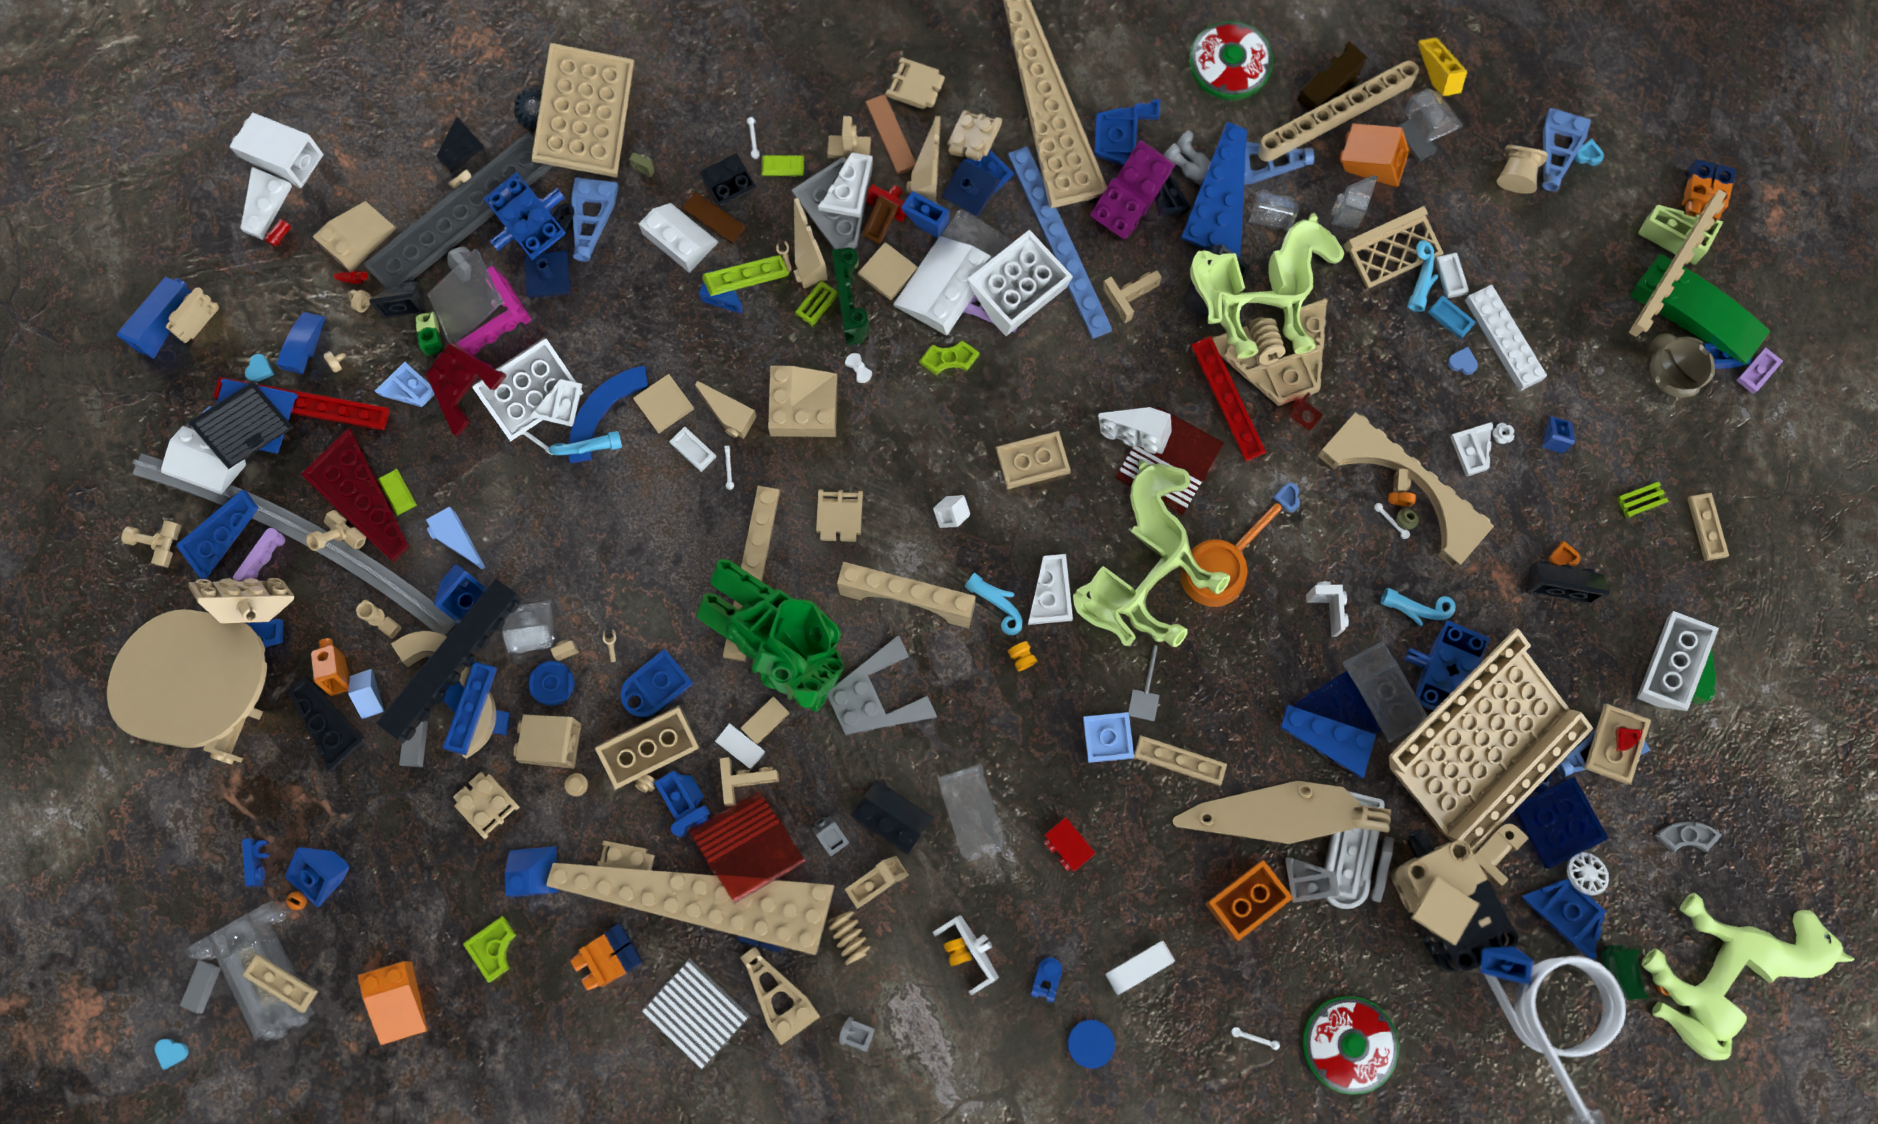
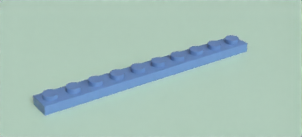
[1008,146,1112,339]

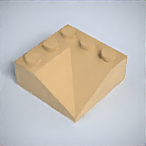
[768,366,837,437]

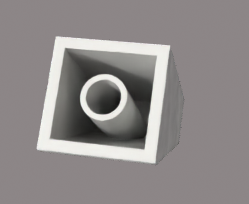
[230,113,324,188]

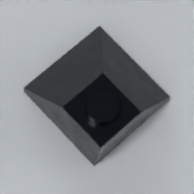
[369,280,426,319]

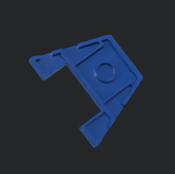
[1094,99,1160,167]

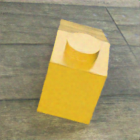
[1418,38,1467,96]

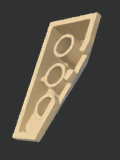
[907,116,940,203]
[793,198,828,289]

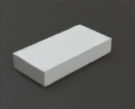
[1435,253,1469,299]
[669,426,716,472]
[715,723,765,770]

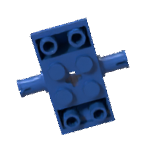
[483,172,566,260]
[1404,620,1490,711]

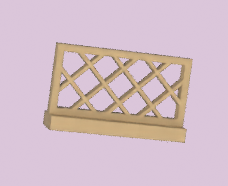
[1343,206,1444,289]

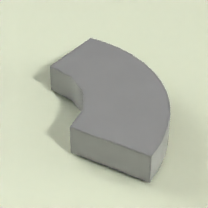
[1654,822,1722,852]
[1372,836,1394,902]

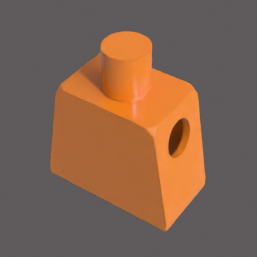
[311,638,350,696]

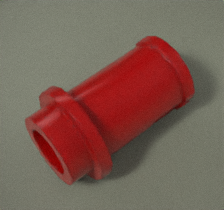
[264,219,291,247]

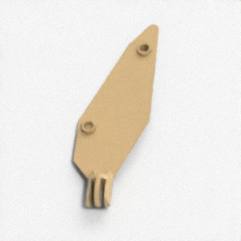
[1173,781,1391,844]

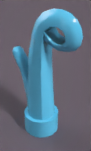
[1408,240,1438,311]
[548,431,622,455]
[964,573,1023,635]
[1381,588,1456,626]

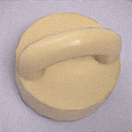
[349,290,371,313]
[323,351,346,373]

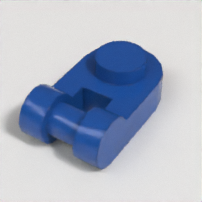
[671,805,711,837]
[1030,958,1062,1003]

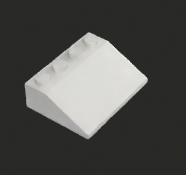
[967,230,1073,336]
[893,236,991,335]
[472,337,583,441]

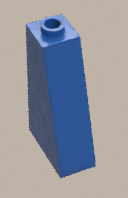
[116,277,191,359]

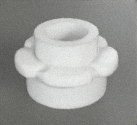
[1493,423,1514,444]

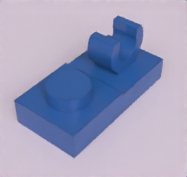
[242,838,270,887]

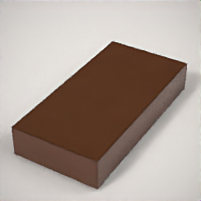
[862,196,900,244]

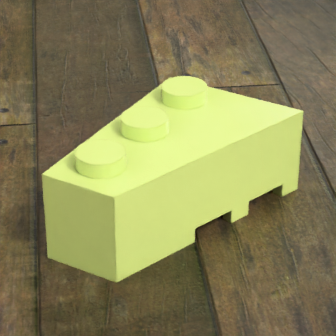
[1638,205,1723,265]

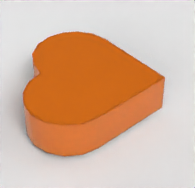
[1388,492,1416,507]
[1549,541,1580,567]

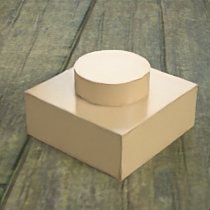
[1393,469,1411,493]
[551,640,579,661]

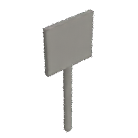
[1129,645,1160,721]

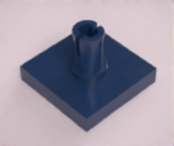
[942,159,1000,218]
[524,251,571,298]

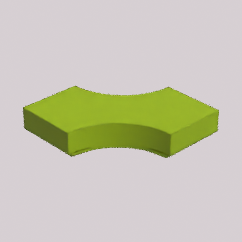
[919,341,980,376]

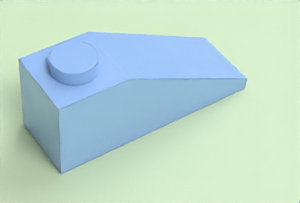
[426,507,486,570]

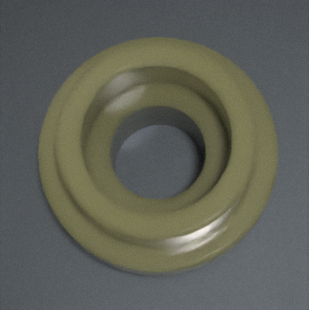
[1396,508,1419,530]

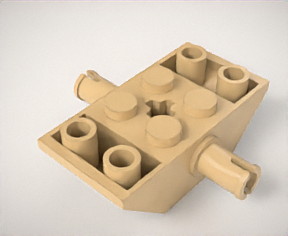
[189,578,294,623]

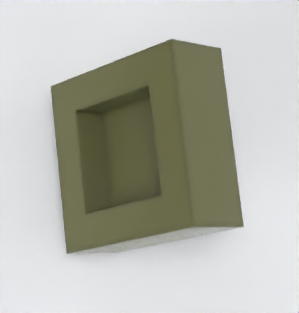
[629,152,655,177]

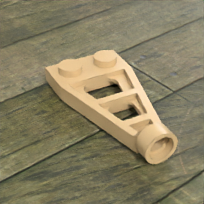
[740,947,820,1045]

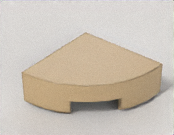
[448,170,471,189]

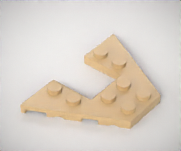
[1212,298,1327,406]

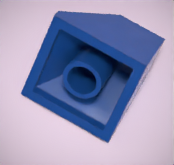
[434,564,487,623]
[505,846,558,897]
[285,847,350,907]

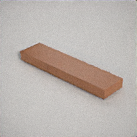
[866,94,916,175]

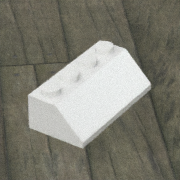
[1637,611,1719,711]

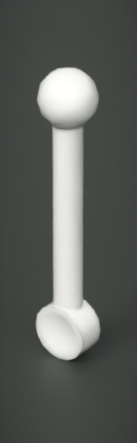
[747,117,760,159]
[518,426,553,455]
[725,445,734,490]
[1374,503,1410,539]
[1231,1027,1280,1050]

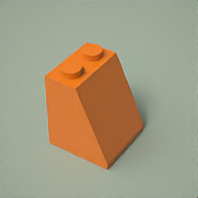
[1340,124,1409,187]

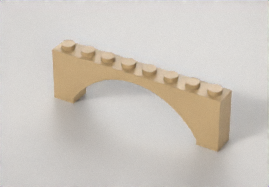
[1318,412,1494,570]

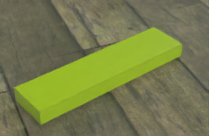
[702,255,789,296]

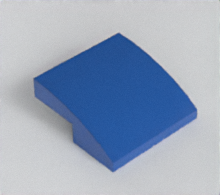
[954,150,1015,195]

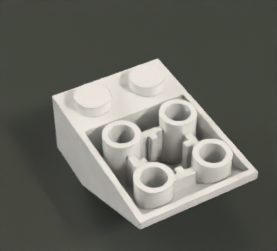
[1098,407,1172,454]

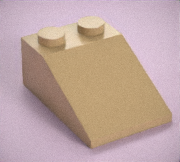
[313,201,396,272]

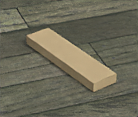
[1134,735,1227,786]

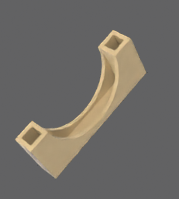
[837,562,976,628]

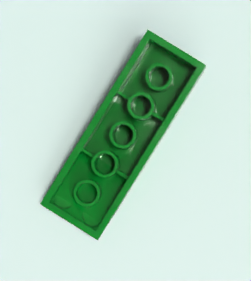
[1630,253,1770,365]

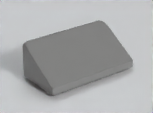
[399,721,428,767]
[180,960,221,1013]

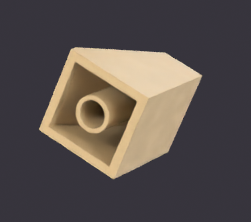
[514,715,582,769]

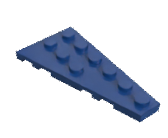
[1180,122,1247,258]

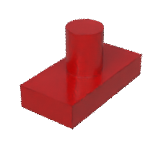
[866,184,907,222]

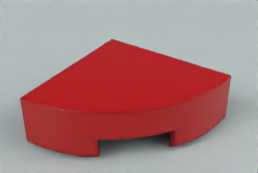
[1616,728,1642,752]

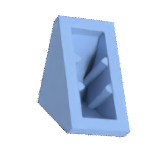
[348,669,385,719]

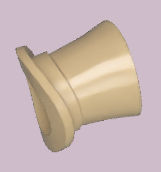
[1497,145,1548,194]

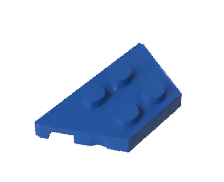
[1521,878,1606,961]

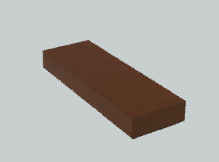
[682,192,746,245]

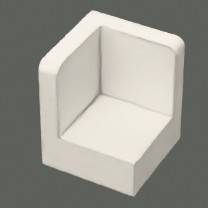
[933,495,970,528]

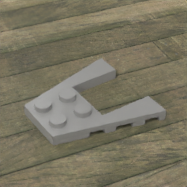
[827,636,937,735]

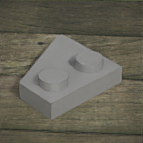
[1285,857,1340,903]

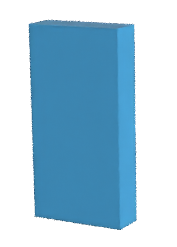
[1427,295,1476,340]

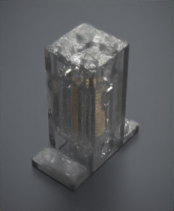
[185,901,315,1041]

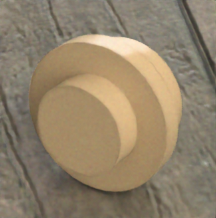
[565,773,588,796]
[634,774,656,793]

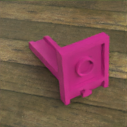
[438,266,532,357]

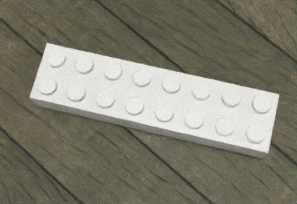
[1465,285,1547,391]

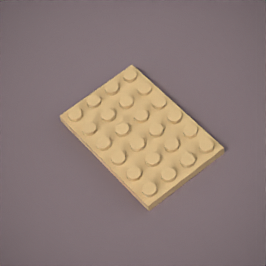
[532,43,634,177]

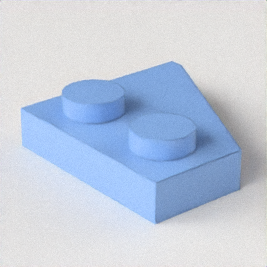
[375,362,435,407]

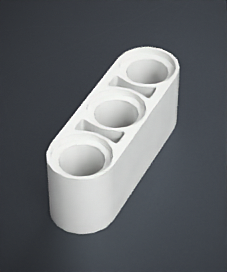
[1105,940,1175,995]

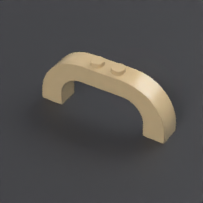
[391,631,496,759]

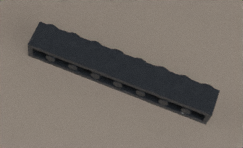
[376,578,521,744]

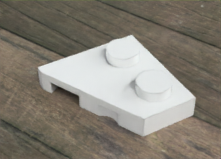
[531,379,583,427]
[1450,422,1493,477]

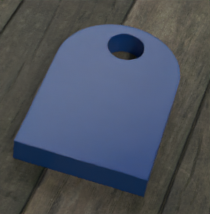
[621,649,694,718]

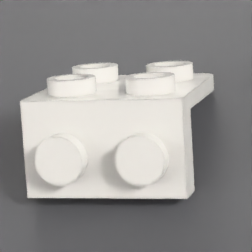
[1306,581,1348,637]

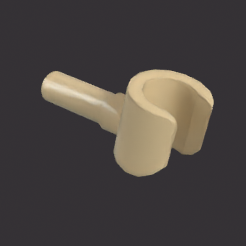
[776,241,792,271]
[603,629,616,662]

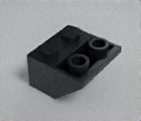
[699,153,757,208]

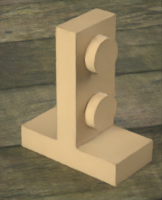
[828,116,871,159]
[1102,271,1162,323]
[720,757,779,807]
[845,856,909,909]

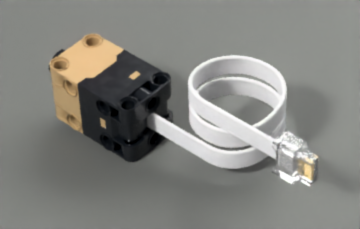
[1391,828,1625,1124]

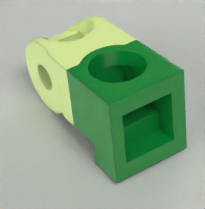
[416,312,444,356]

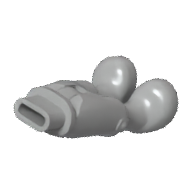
[1164,130,1211,187]

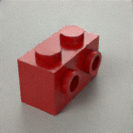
[1043,818,1096,873]

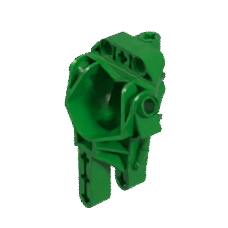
[696,559,844,713]

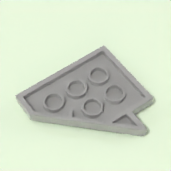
[791,157,872,250]

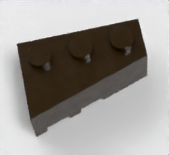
[1297,40,1368,112]

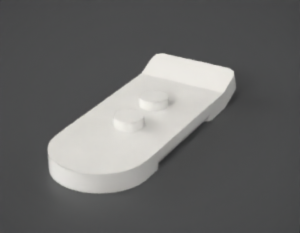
[1324,791,1384,909]

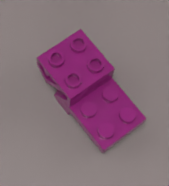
[1090,140,1176,239]

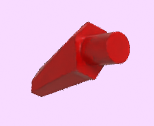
[333,271,368,284]

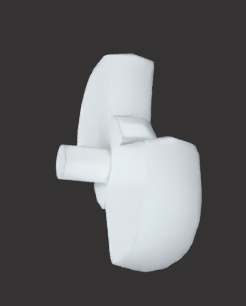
[845,353,872,383]

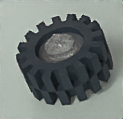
[514,88,542,130]

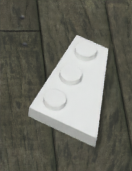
[818,153,873,218]
[241,167,292,240]
[1028,554,1073,625]

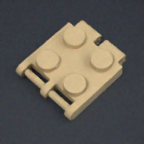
[885,58,944,109]
[947,110,1002,161]
[166,287,219,343]
[816,489,863,542]
[453,772,520,839]
[597,841,655,871]

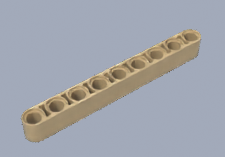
[1258,61,1419,162]

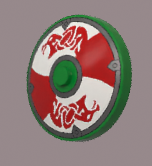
[1189,21,1273,100]
[1302,996,1399,1094]

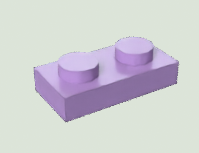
[1736,347,1783,394]

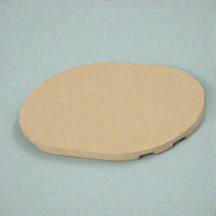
[107,609,267,748]

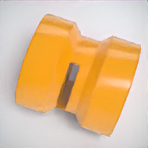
[1007,641,1037,671]
[943,937,972,967]

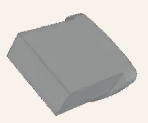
[448,247,472,283]
[839,1016,875,1052]

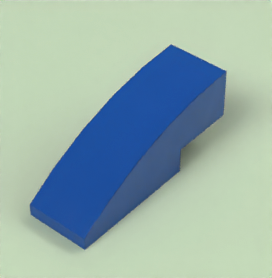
[276,312,325,374]

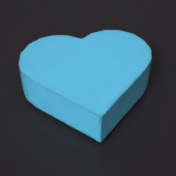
[1574,139,1604,166]
[245,354,274,382]
[155,1039,188,1070]

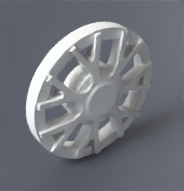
[1567,852,1609,895]

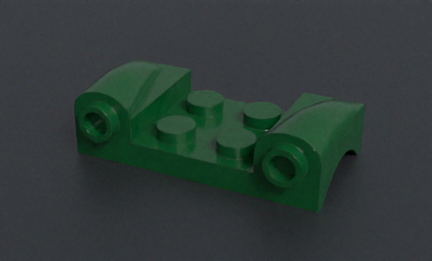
[832,247,870,346]
[1601,944,1649,1001]

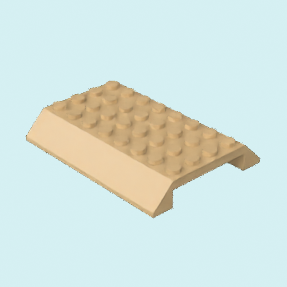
[1389,628,1594,852]

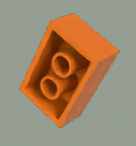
[1205,860,1293,942]

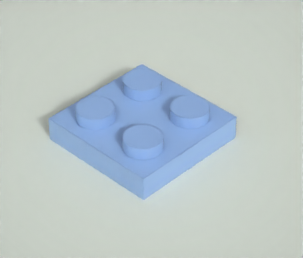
[1083,712,1134,763]

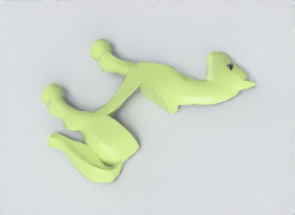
[1190,213,1344,359]
[1073,459,1230,647]
[1641,892,1854,1061]

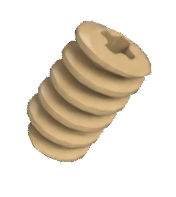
[1249,317,1285,365]
[827,911,870,965]

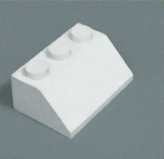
[639,203,718,273]
[161,426,246,495]

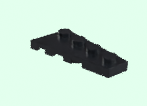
[288,675,366,772]

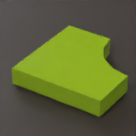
[463,916,516,983]

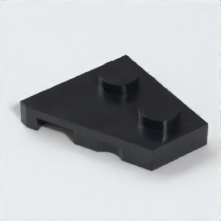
[436,117,484,173]
[1155,173,1191,217]

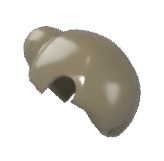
[1649,333,1715,398]

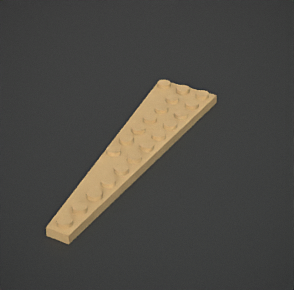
[1003,0,1107,209]
[546,863,835,955]

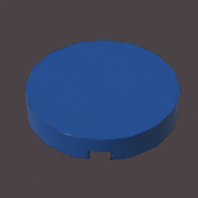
[528,661,575,706]
[1068,1020,1115,1068]

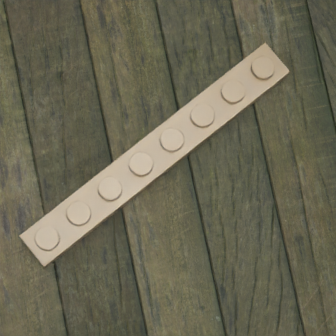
[1629,189,1727,337]
[723,486,780,662]

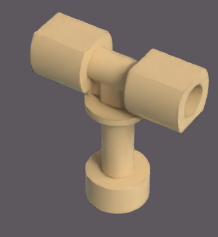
[306,510,367,551]
[122,520,181,568]
[356,600,401,639]

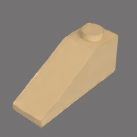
[695,381,756,439]

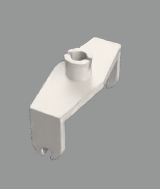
[933,915,999,995]

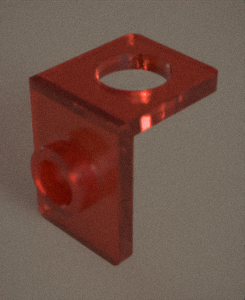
[1290,392,1323,431]

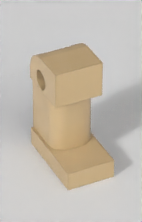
[1473,824,1528,887]

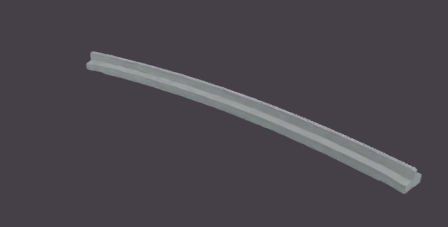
[132,454,456,635]

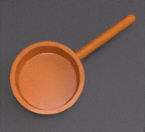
[1180,503,1282,607]

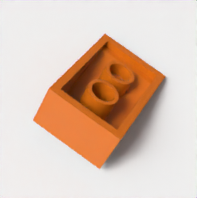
[358,961,428,1045]

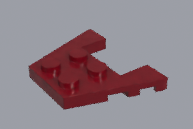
[426,343,507,436]

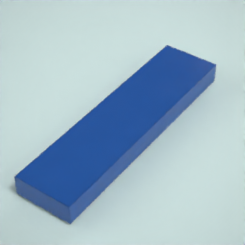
[443,661,497,755]

